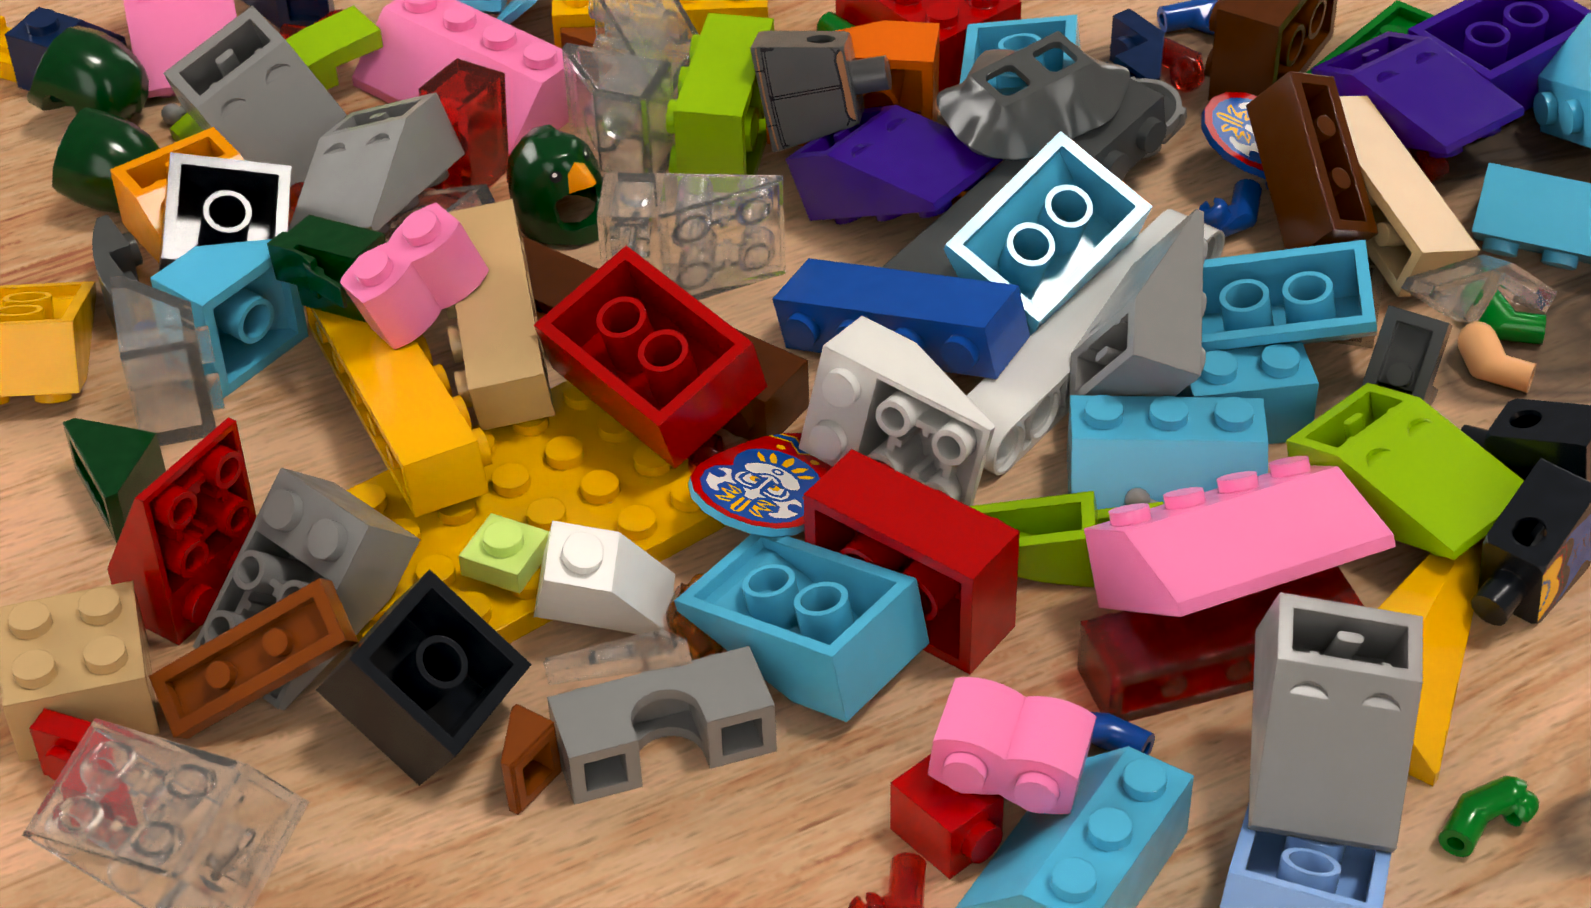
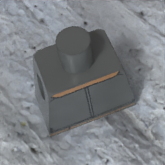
[750,31,892,152]

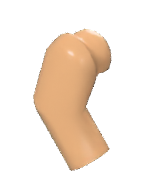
[1458,321,1536,393]

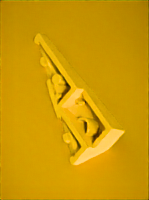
[1377,536,1486,786]

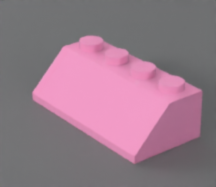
[352,0,584,162]
[1084,456,1396,617]

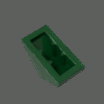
[63,418,166,544]

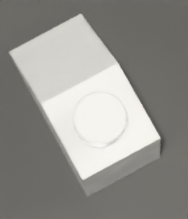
[534,520,675,639]

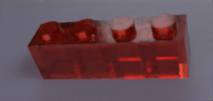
[1077,566,1364,722]

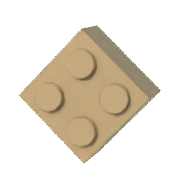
[0,581,160,762]

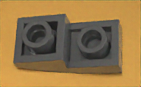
[92,214,144,339]

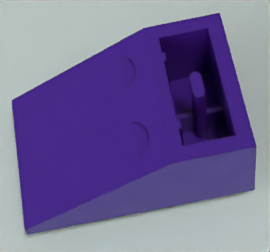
[1311,31,1524,158]
[785,105,1003,224]

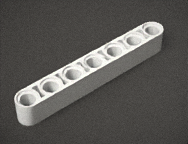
[966,209,1225,476]

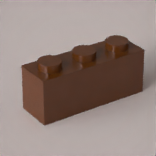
[1246,71,1379,249]

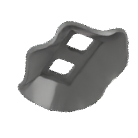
[936,31,1130,161]

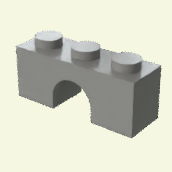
[547,646,777,805]

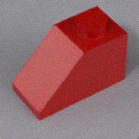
[890,754,1004,879]

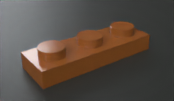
[149,578,358,739]

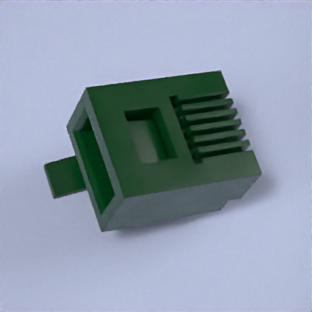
[267,215,386,323]

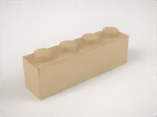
[1340,96,1480,297]
[445,199,555,431]

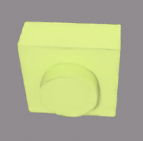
[458,513,549,594]

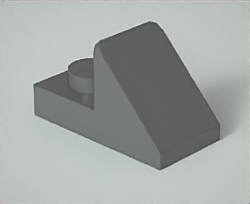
[1361,305,1453,406]

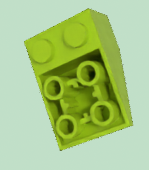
[1286,383,1524,560]

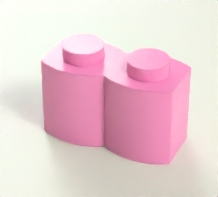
[340,203,489,349]
[928,677,1097,814]

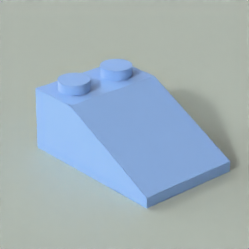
[1220,803,1391,908]

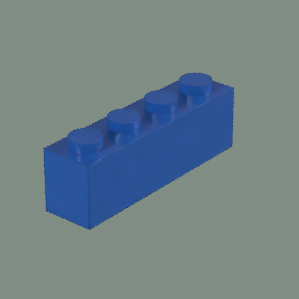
[772,258,1030,379]

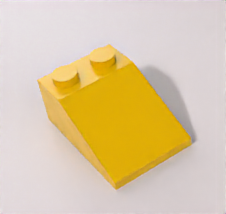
[0,281,97,405]

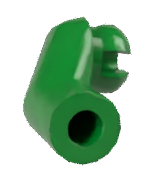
[1463,283,1546,345]
[1438,775,1539,857]

